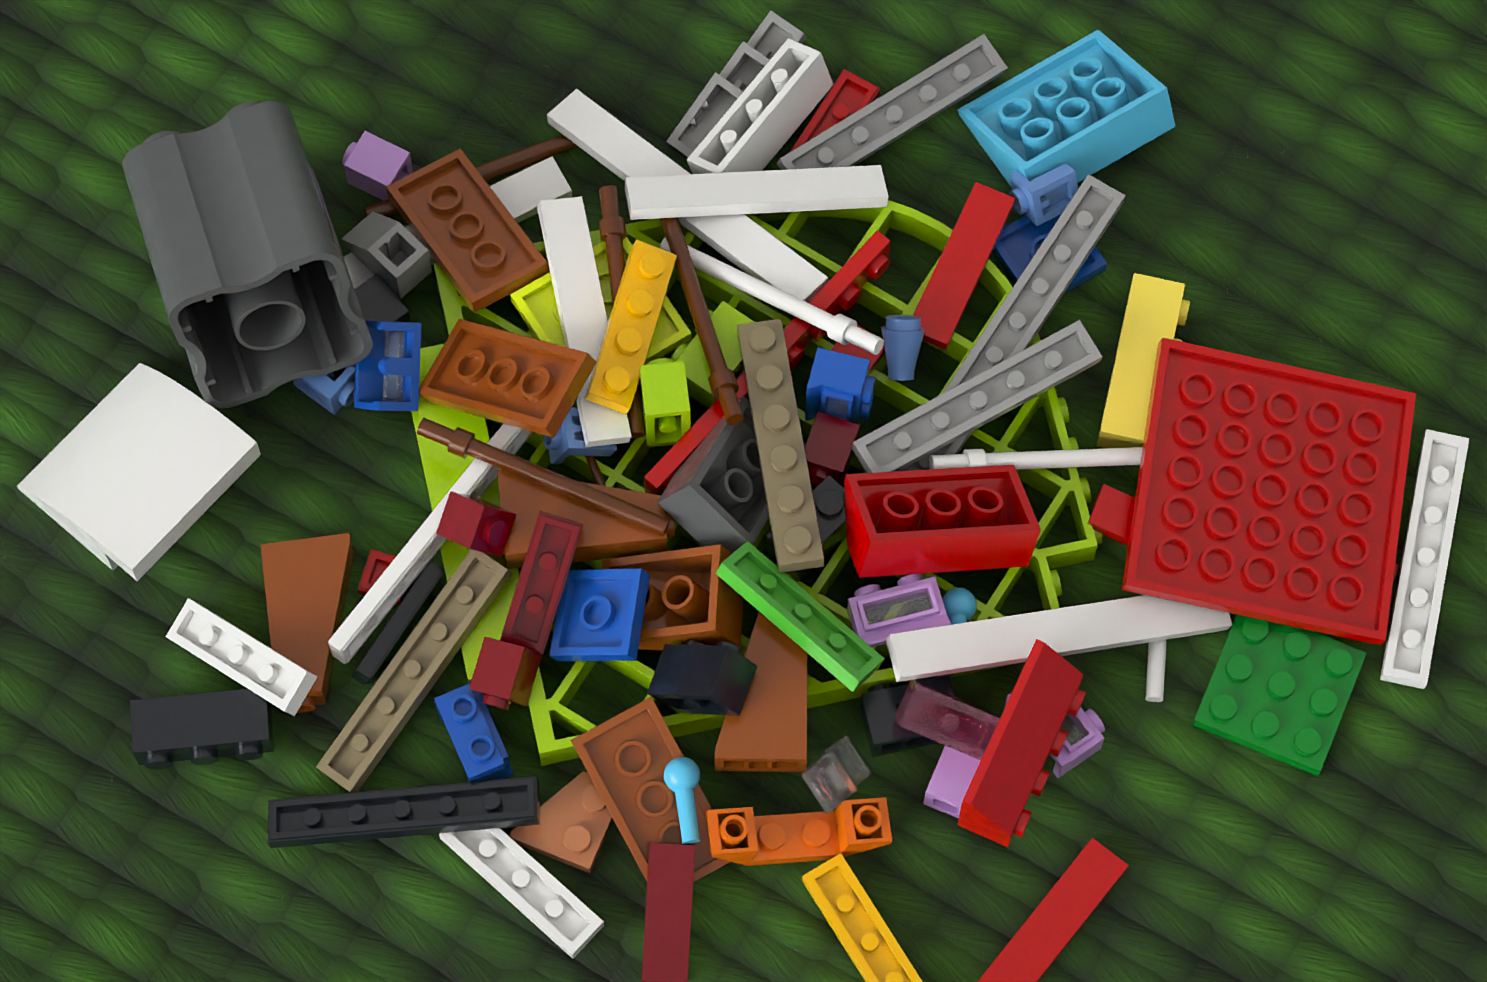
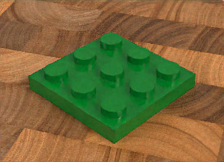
[1192,615,1367,776]

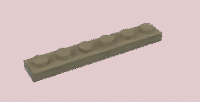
[737,319,824,573]
[316,549,513,793]

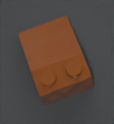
[601,544,743,650]

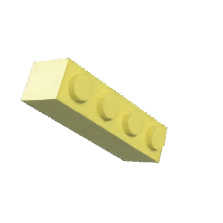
[1096,273,1190,448]

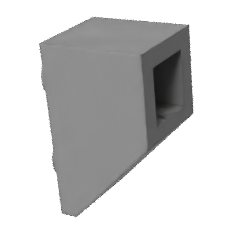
[341,212,432,299]

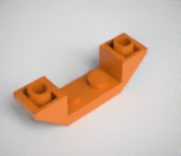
[706,797,892,866]

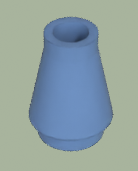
[881,315,925,381]

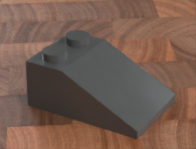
[657,396,769,553]

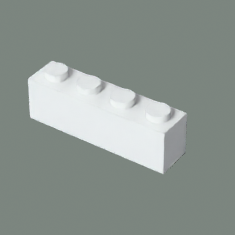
[687,38,834,174]

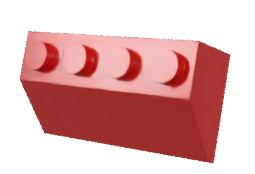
[844,465,1041,578]
[957,639,1087,847]

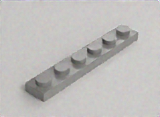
[777,34,1008,170]
[851,320,1103,473]

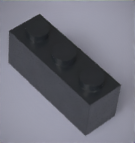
[130,689,274,769]

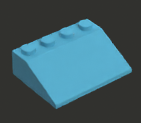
[958,30,1176,188]

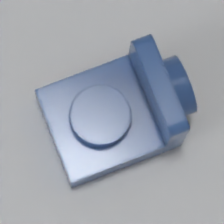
[1009,163,1078,226]
[293,365,356,415]
[543,407,617,464]

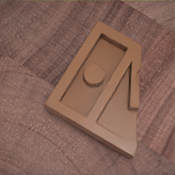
[509,771,613,873]

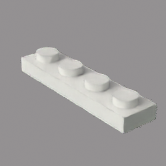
[166,598,317,716]
[439,828,604,959]

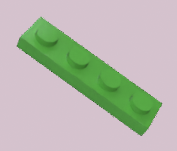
[715,541,885,692]

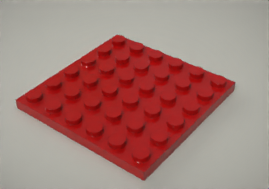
[1122,337,1416,645]

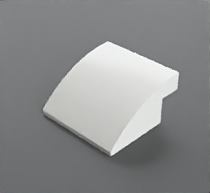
[17,363,261,581]

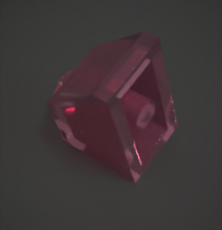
[893,679,1000,760]

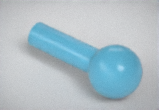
[942,588,977,625]
[664,757,701,844]

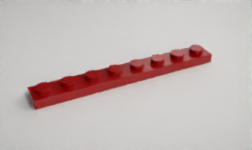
[644,230,891,496]

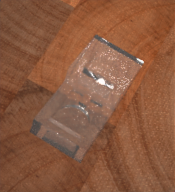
[801,736,871,814]

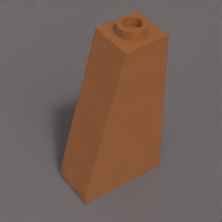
[497,470,676,569]
[260,533,354,713]
[715,612,807,772]

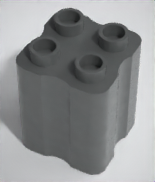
[122,101,373,408]

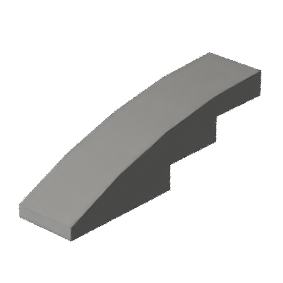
[666,10,807,157]

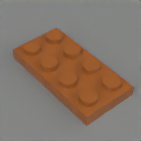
[386,148,549,313]
[419,319,597,438]
[570,697,730,882]

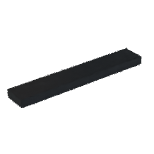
[268,776,540,848]

